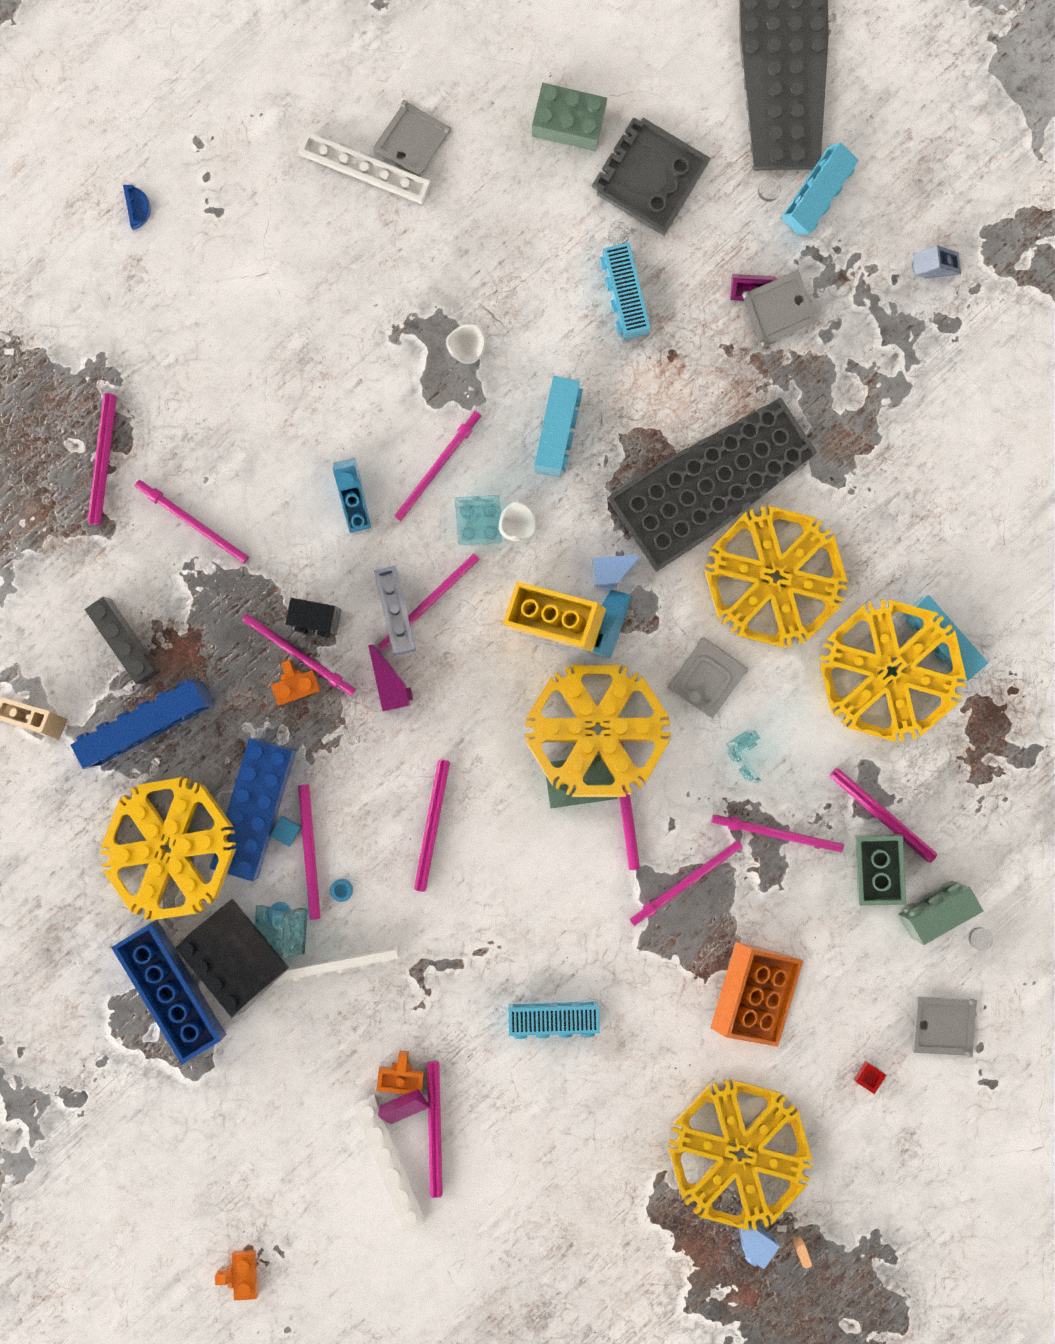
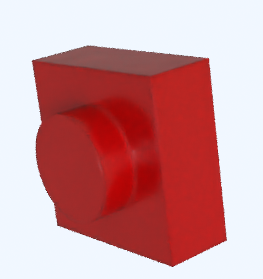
[854,1061,887,1094]

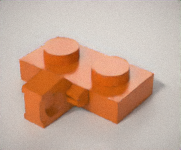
[271,660,321,706]
[376,1050,424,1094]
[215,1250,258,1300]

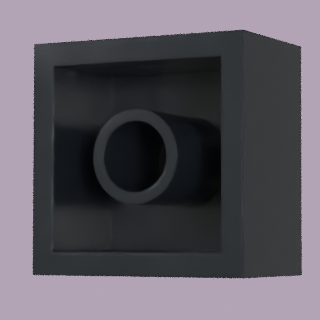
[285,597,341,638]

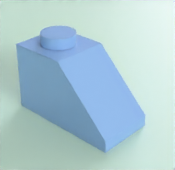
[592,555,638,590]
[738,1212,780,1269]

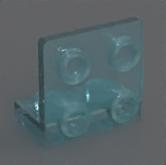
[454,495,502,545]
[726,729,761,784]
[255,905,308,958]

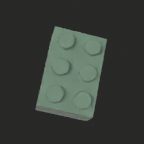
[532,82,607,151]
[546,755,618,808]
[855,833,907,906]
[898,881,984,945]

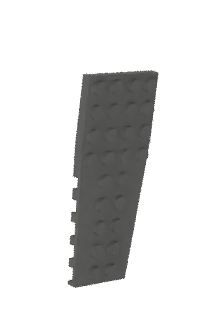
[739,0,829,171]
[607,398,817,572]

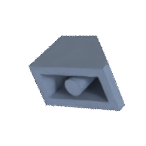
[912,245,961,279]

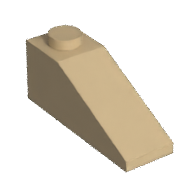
[0,698,68,740]

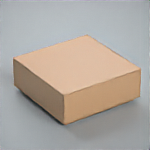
[793,1236,812,1269]

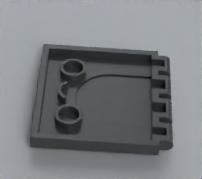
[591,118,711,236]

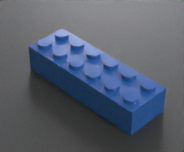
[70,679,215,769]
[210,738,297,882]
[111,920,227,1065]

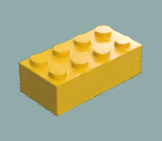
[503,582,606,652]

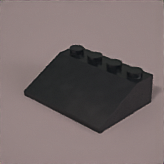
[176,899,289,1018]

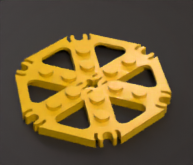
[704,505,848,648]
[819,599,967,743]
[525,665,671,797]
[100,777,236,921]
[667,1079,813,1231]

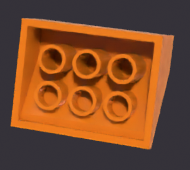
[710,942,803,1047]

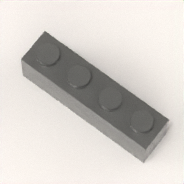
[84,597,161,684]

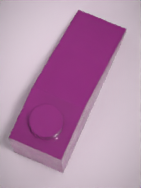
[368,644,413,711]

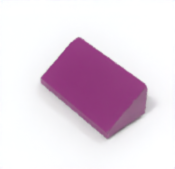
[730,274,777,301]
[378,1089,430,1124]

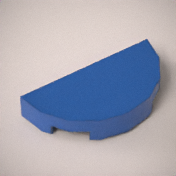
[123,185,151,230]

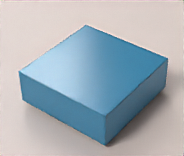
[270,816,301,847]

